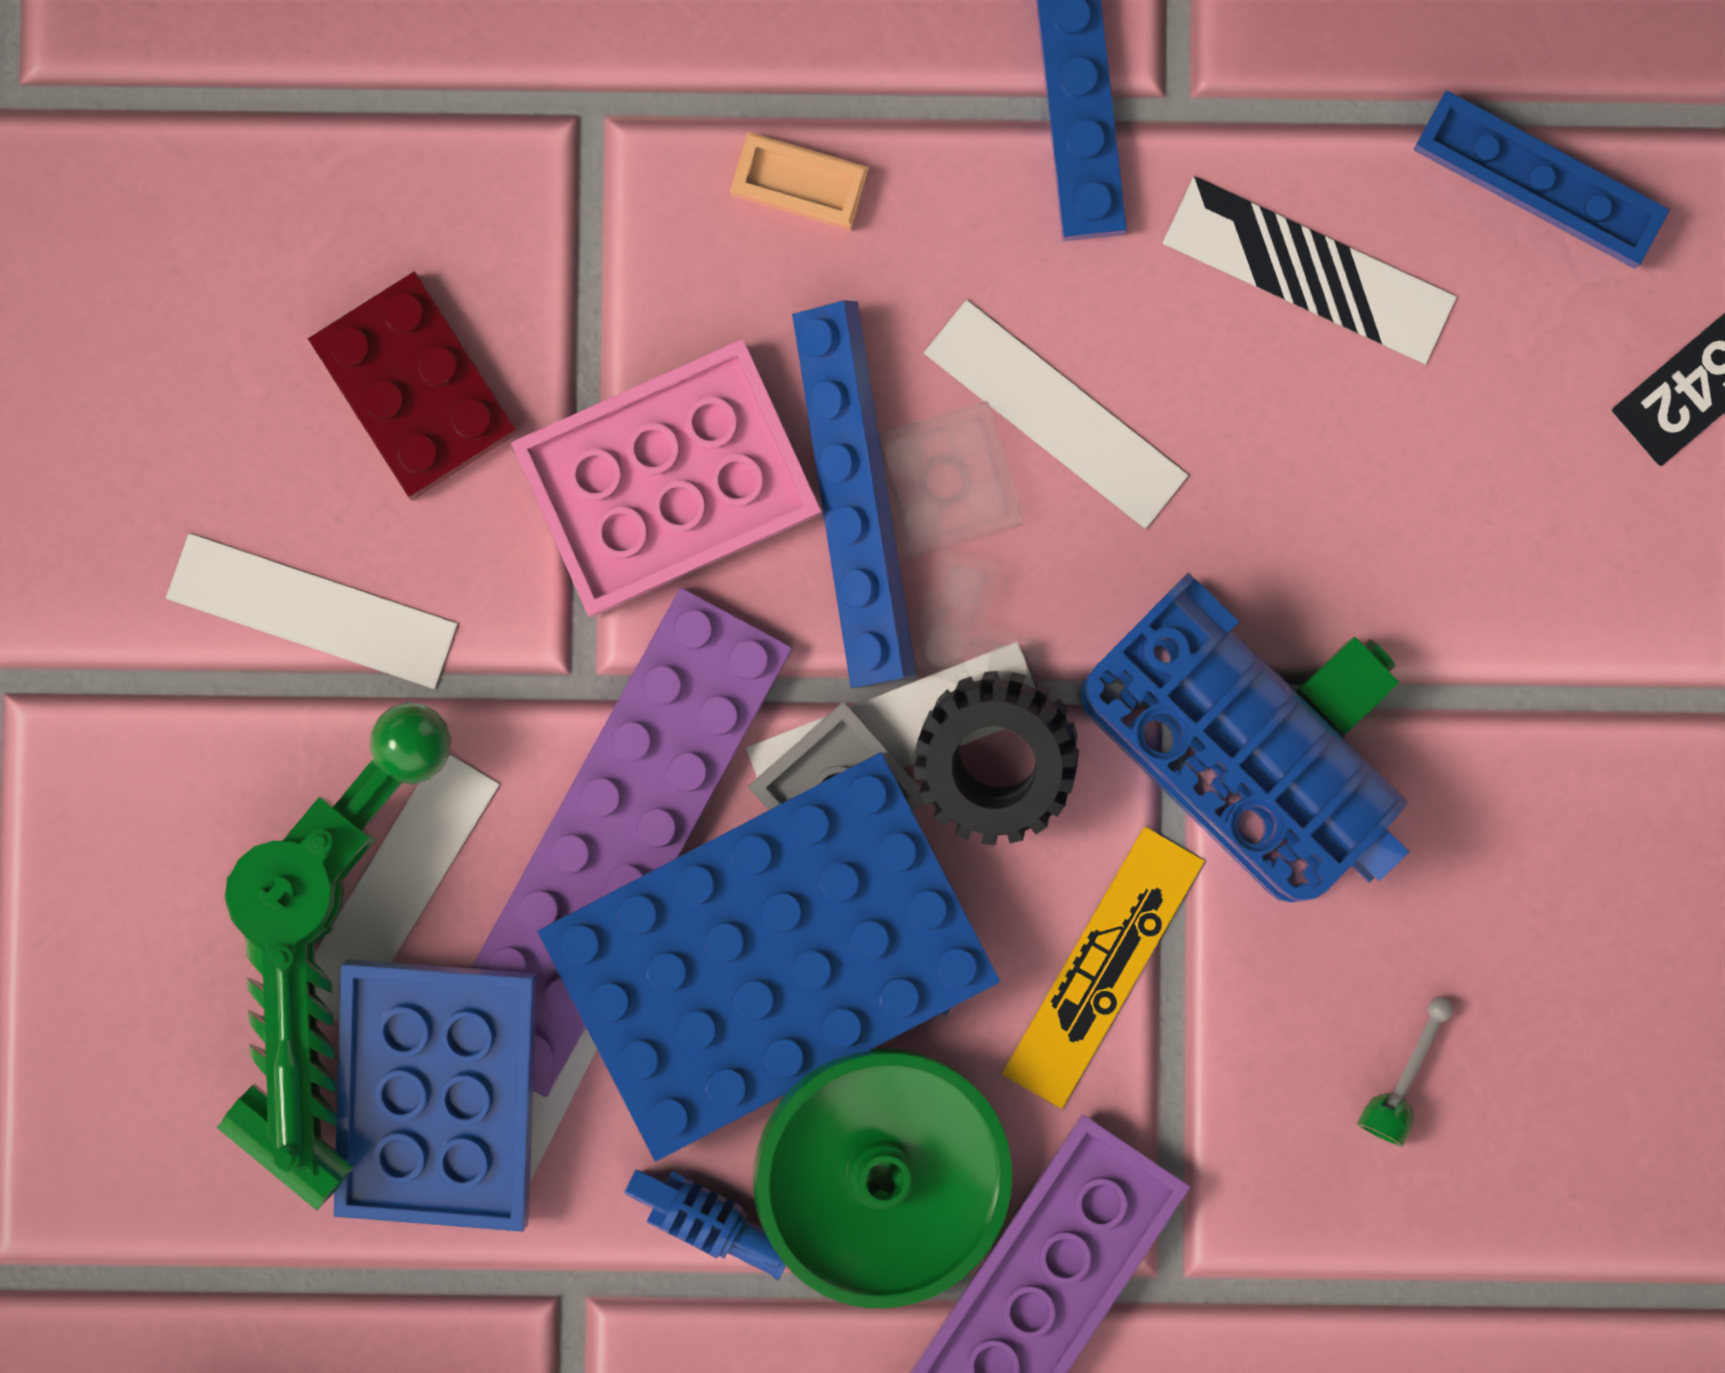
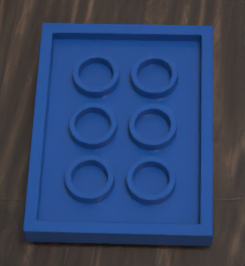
[333,959,537,1232]

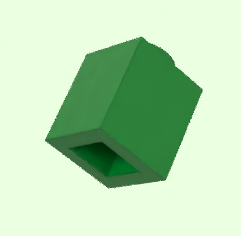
[1295,636,1400,737]

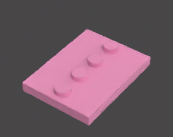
[511,339,822,618]

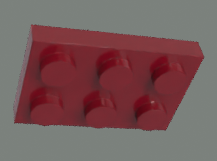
[307,271,518,501]

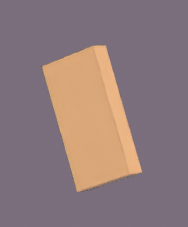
[730,132,869,231]

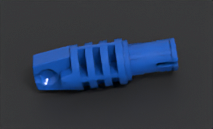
[624,1169,786,1281]

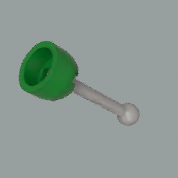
[1357,997,1454,1147]

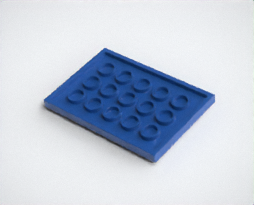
[537,752,1001,1162]

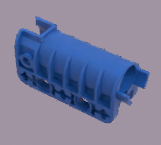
[1079,572,1410,903]

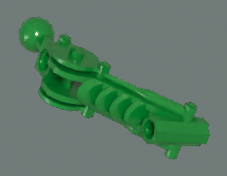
[217,702,451,1211]

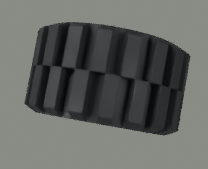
[913,671,1079,845]

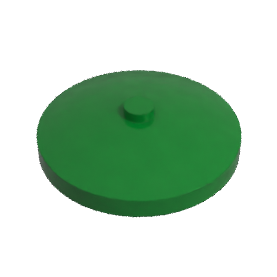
[753,1048,1012,1309]

